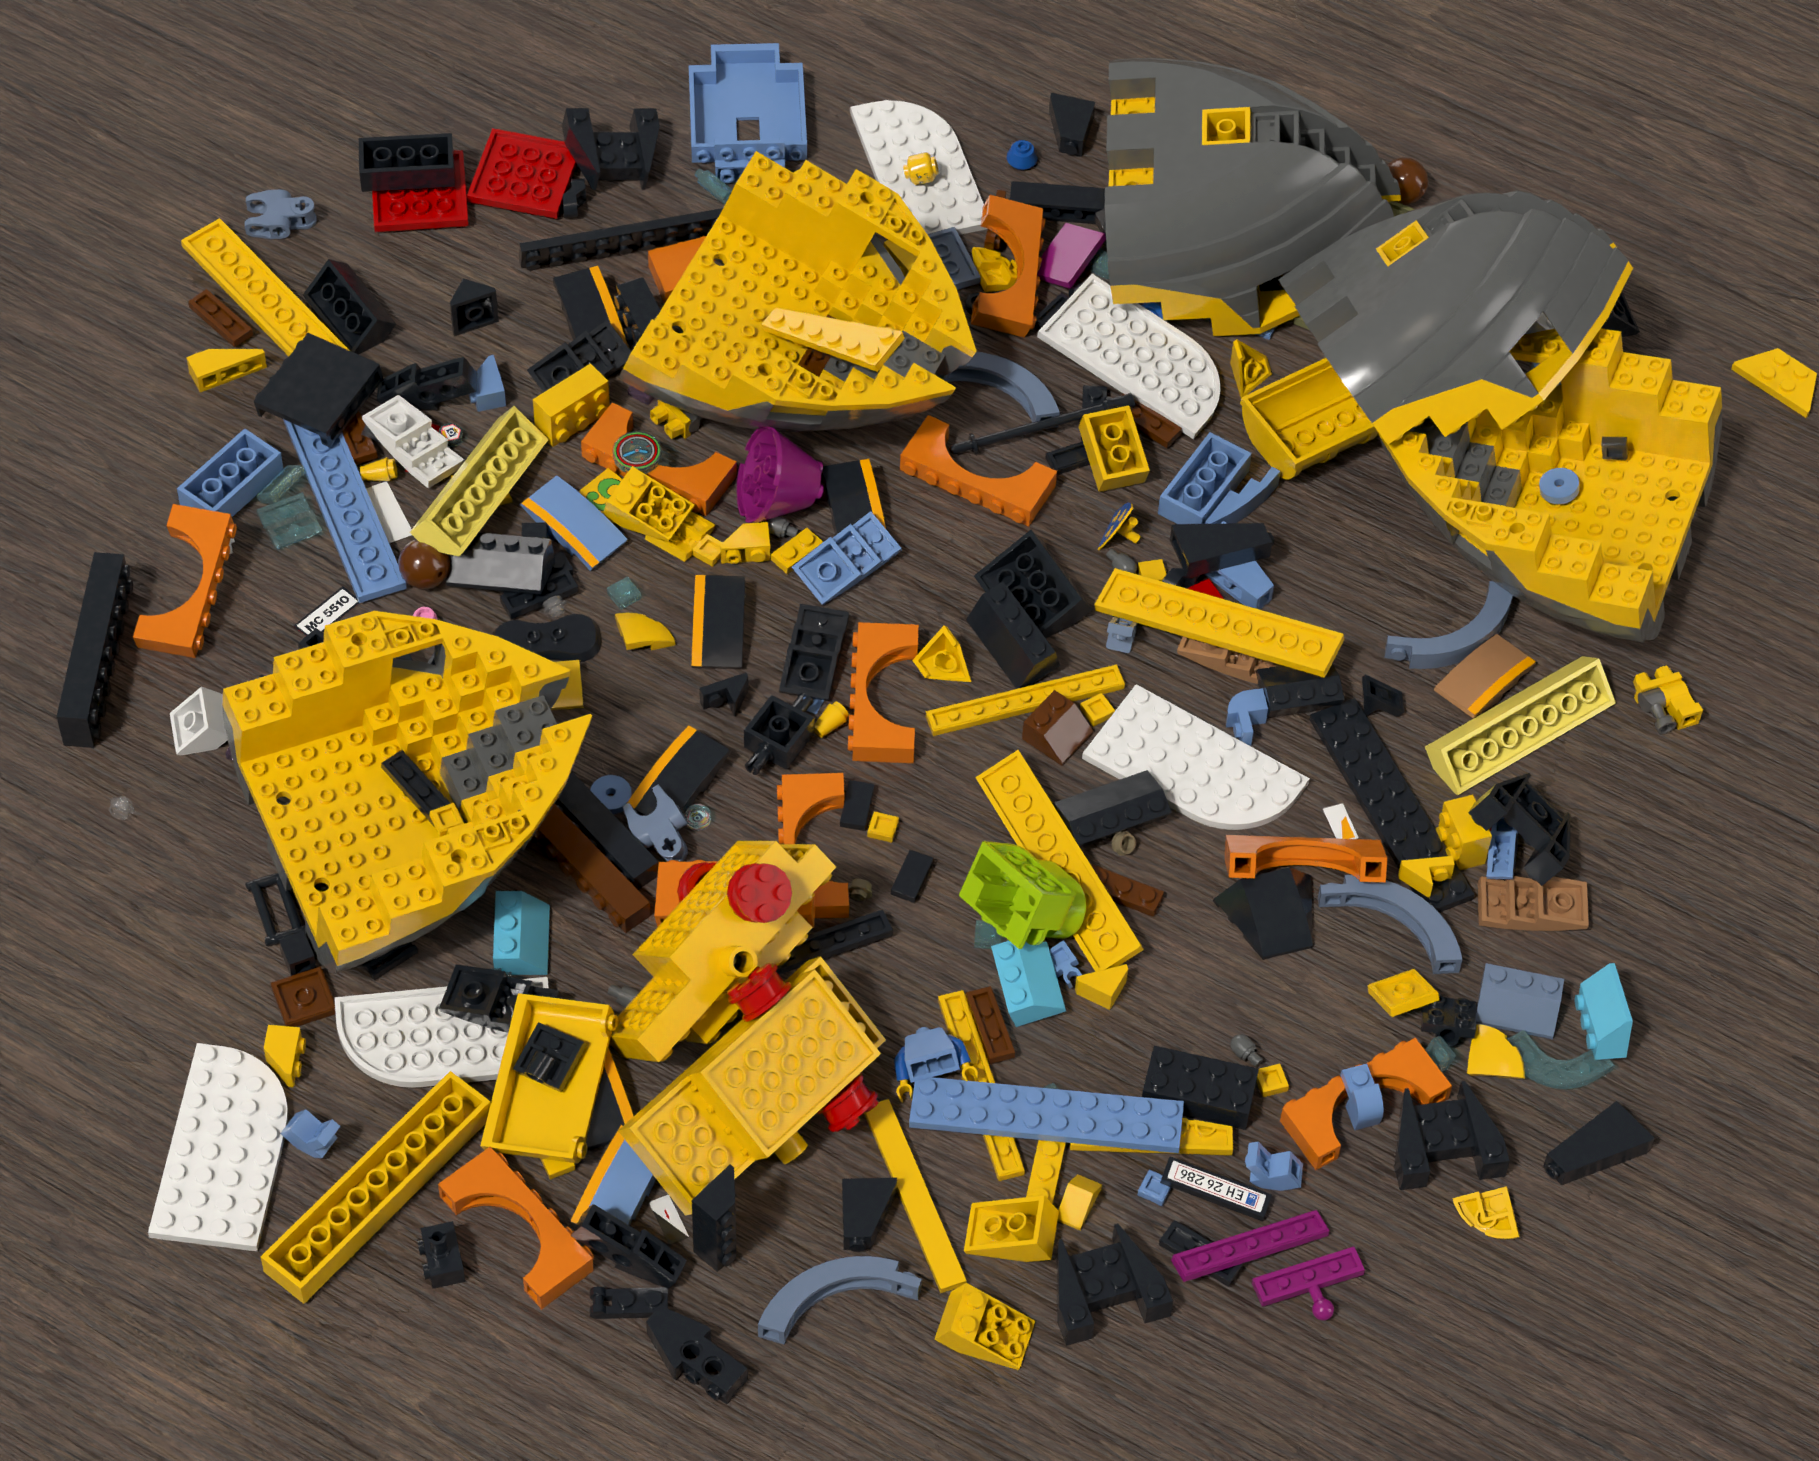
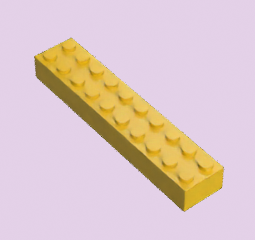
[261,1071,491,1304]

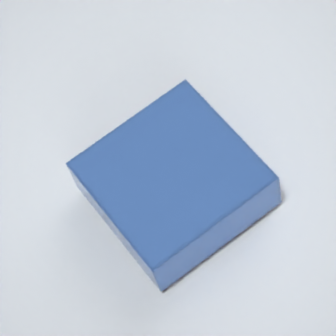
[1137,1169,1172,1206]

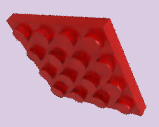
[467,128,577,219]
[372,150,468,232]

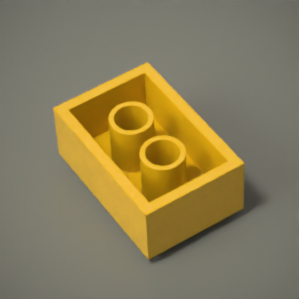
[533,363,610,447]
[1079,406,1150,492]

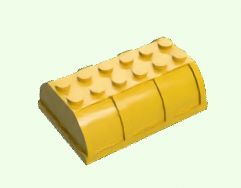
[1240,358,1378,479]

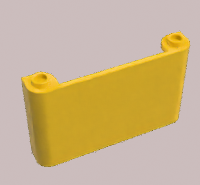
[480,993,618,1164]

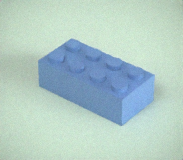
[177,429,284,517]
[1158,432,1252,524]

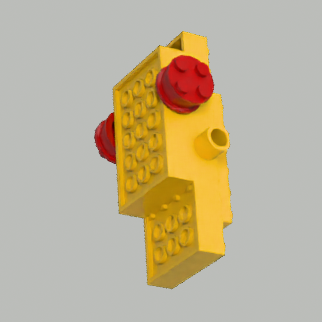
[609,841,836,1062]
[618,956,886,1216]

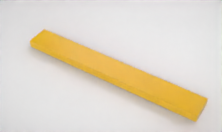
[925,664,1125,736]
[938,990,1025,1181]
[864,1099,967,1293]

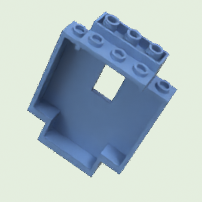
[689,43,807,183]

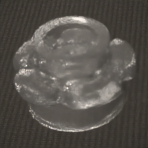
[543,595,567,617]
[109,796,134,820]

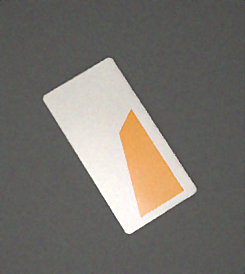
[1323,804,1358,839]

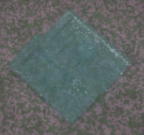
[257,492,322,550]

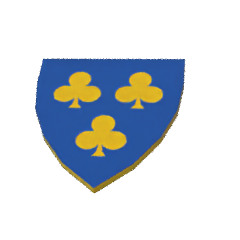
[1097,502,1140,550]

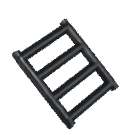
[245,873,318,946]

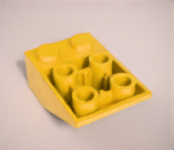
[603,466,695,542]
[934,1283,1035,1370]

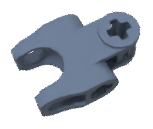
[245,189,317,239]
[623,784,688,862]

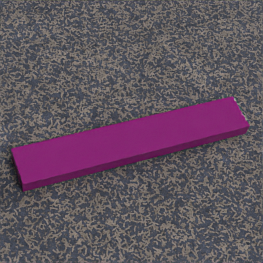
[1171,1210,1330,1282]

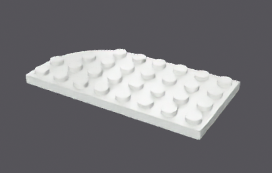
[850,100,987,235]
[1037,274,1220,439]
[1082,684,1310,830]
[335,977,549,1088]
[148,1043,288,1252]

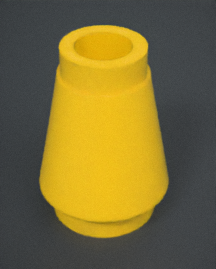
[360,457,397,481]
[814,701,849,738]

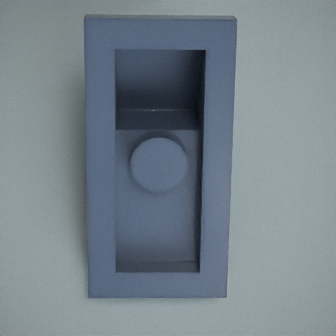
[1106,616,1138,653]

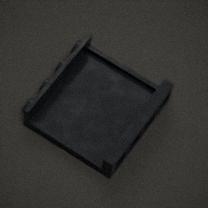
[254,333,384,448]

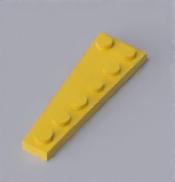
[761,308,905,372]
[1070,1118,1233,1155]

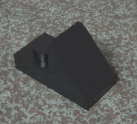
[699,672,749,716]
[1362,674,1404,717]

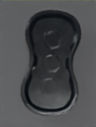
[492,614,601,662]

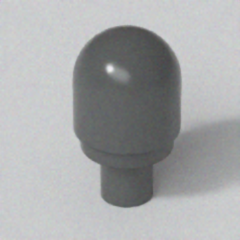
[765,517,799,538]
[1106,548,1137,574]
[608,984,640,1008]
[1230,1034,1263,1067]

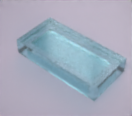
[256,465,306,503]

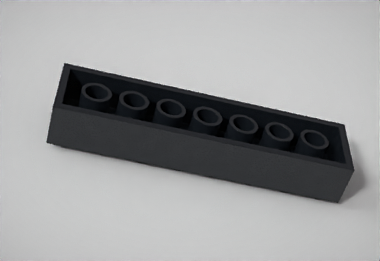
[56,552,133,748]

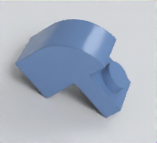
[1226,688,1268,746]
[1340,1064,1384,1131]
[280,1109,340,1158]
[1245,1142,1303,1191]

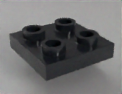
[1421,995,1476,1047]
[513,1022,587,1092]

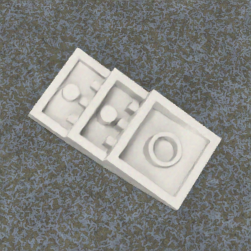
[362,395,464,488]

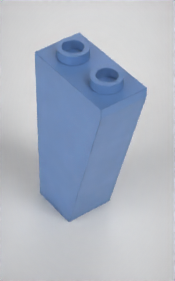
[1205,521,1274,610]

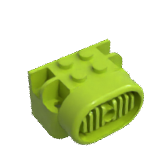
[959,841,1086,949]

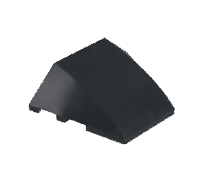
[1213,867,1313,960]

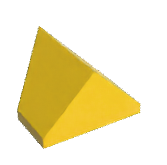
[1230,339,1272,397]
[912,626,971,682]

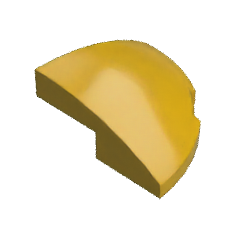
[971,247,1017,292]
[615,613,676,651]
[1467,1024,1525,1079]
[1452,1186,1520,1239]

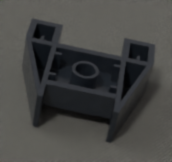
[562,108,660,190]
[1468,773,1571,886]
[1394,1081,1510,1190]
[1056,1223,1173,1346]

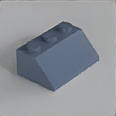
[1476,963,1564,1039]

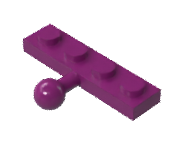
[1252,1247,1365,1321]

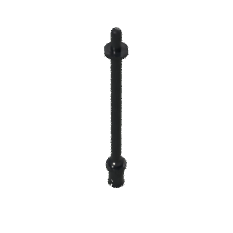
[949,393,1135,455]

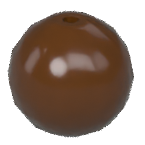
[1388,157,1428,205]
[398,539,450,589]

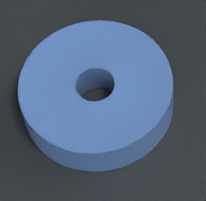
[1539,468,1580,504]
[590,775,631,815]

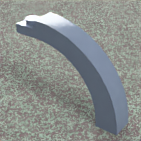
[938,352,1060,429]
[1384,581,1513,669]
[1318,875,1462,974]
[758,1256,922,1345]

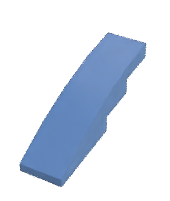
[1205,467,1280,524]
[1487,817,1519,879]

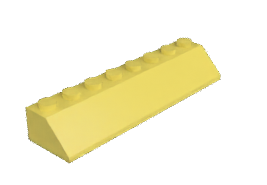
[410,406,549,556]
[1425,656,1616,795]

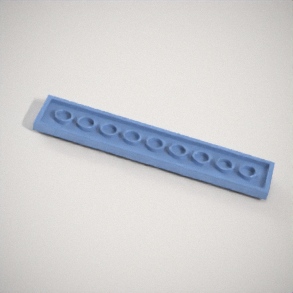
[283,419,407,603]
[909,1077,1184,1153]

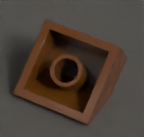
[1022,690,1093,766]

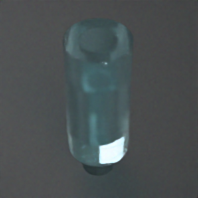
[695,169,732,205]

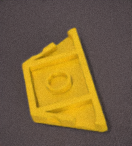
[1731,348,1817,418]

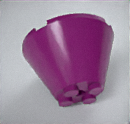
[736,426,823,523]

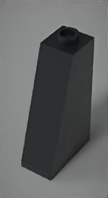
[1170,523,1274,578]
[1543,1101,1654,1185]

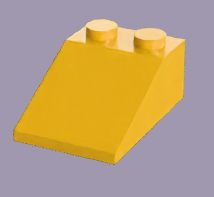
[964,1195,1059,1262]

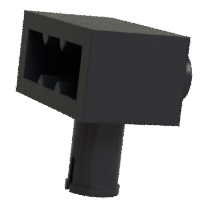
[417,1221,465,1289]

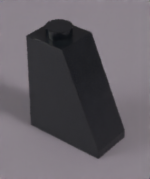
[1049,93,1095,157]
[842,1178,897,1252]

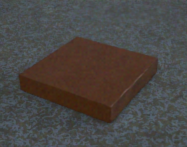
[270,966,336,1027]

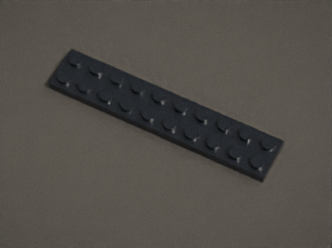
[519,208,723,271]
[1309,698,1475,913]

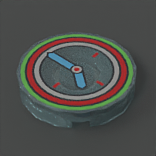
[613,431,662,474]

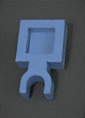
[1049,940,1082,988]

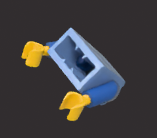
[894,1027,978,1103]

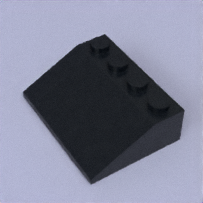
[974,530,1093,638]

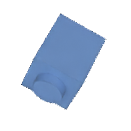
[469,355,506,412]

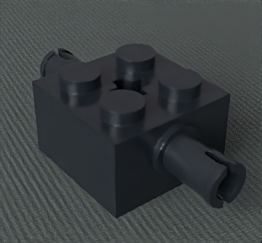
[744,693,814,775]

